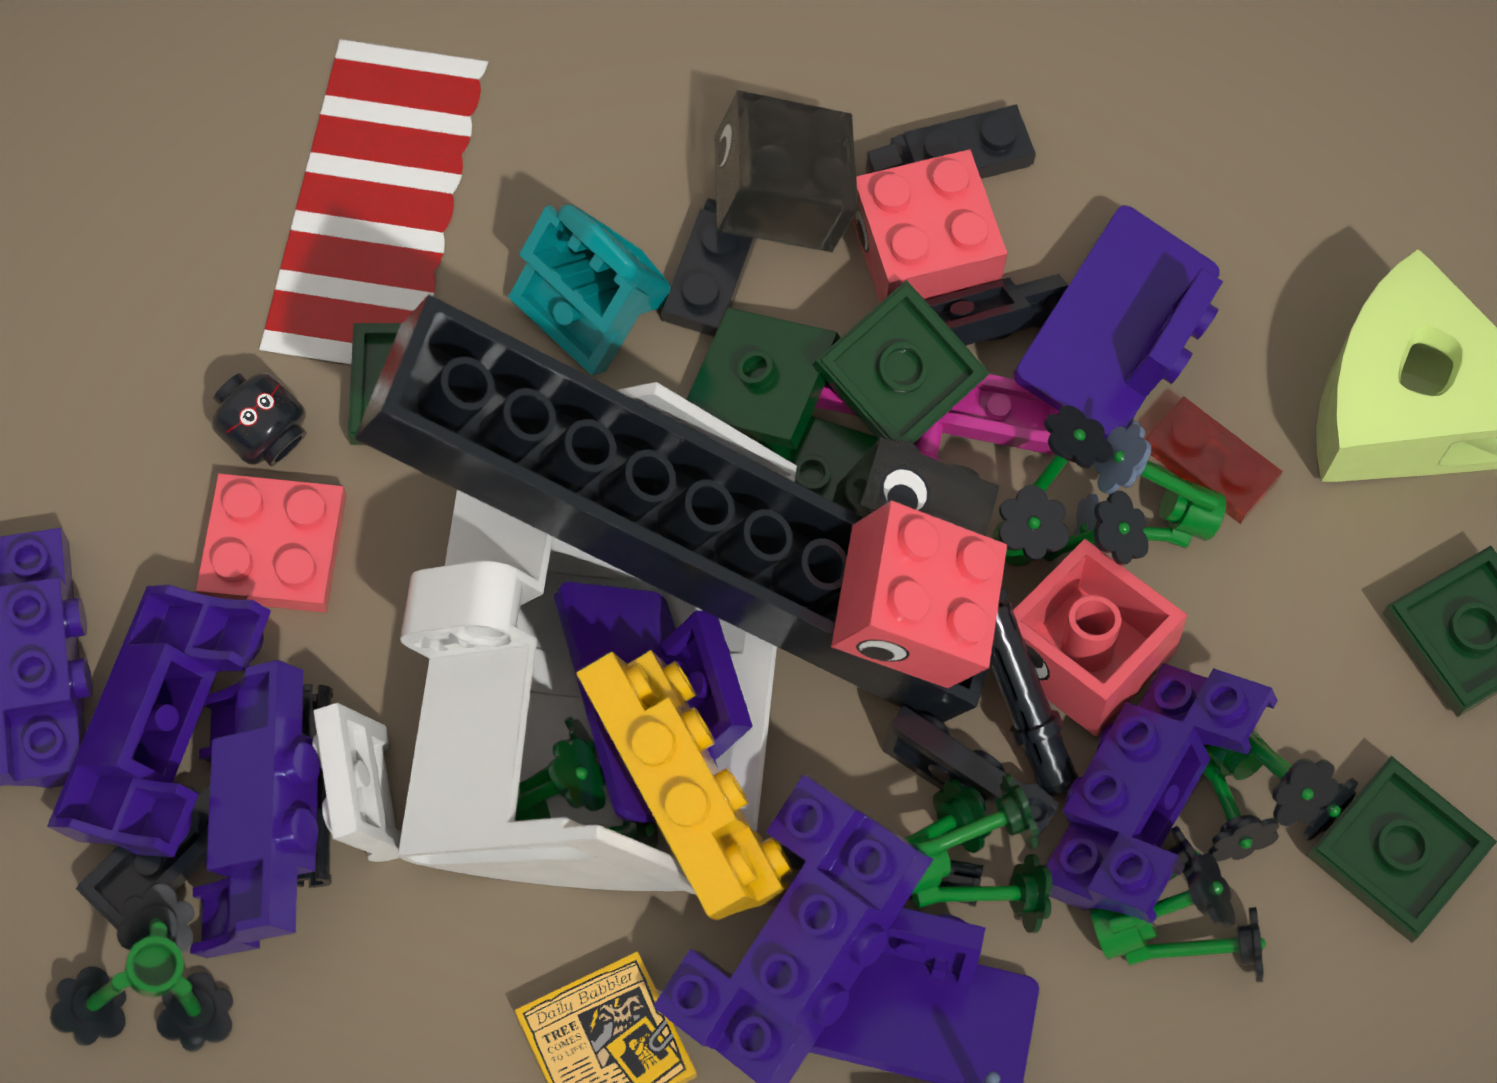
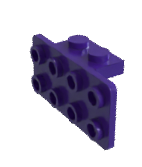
[1013,205,1223,439]
[553,582,753,823]
[809,908,1039,1083]

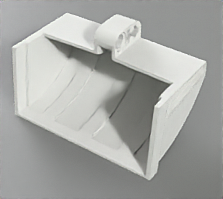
[398,382,797,895]

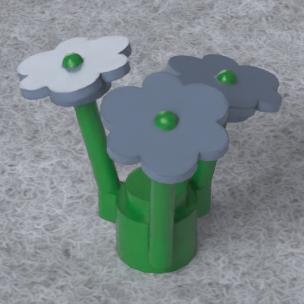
[1074,420,1226,549]

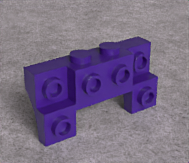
[0,527,93,788]
[47,585,271,857]
[190,659,320,958]
[1046,663,1278,924]
[653,774,934,1083]

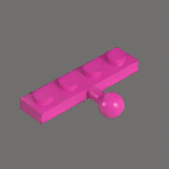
[815,374,1058,499]

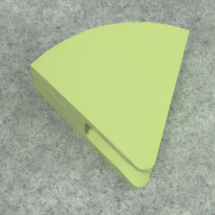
[1316,249,1497,482]

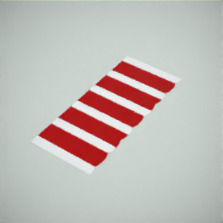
[259,39,488,365]

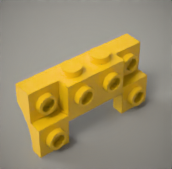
[576,650,794,920]

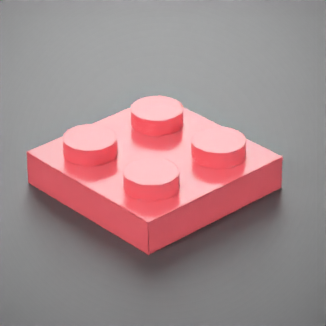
[196,473,347,613]

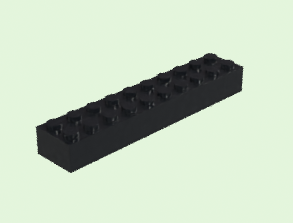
[354,294,1008,723]

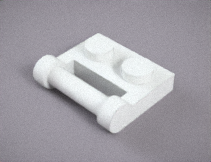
[313,703,402,862]

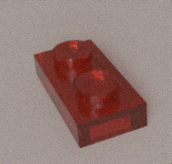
[1145,396,1283,524]

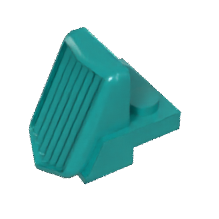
[508,204,671,376]

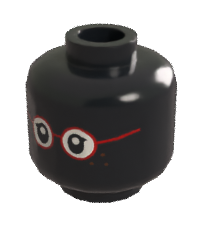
[211,372,307,466]

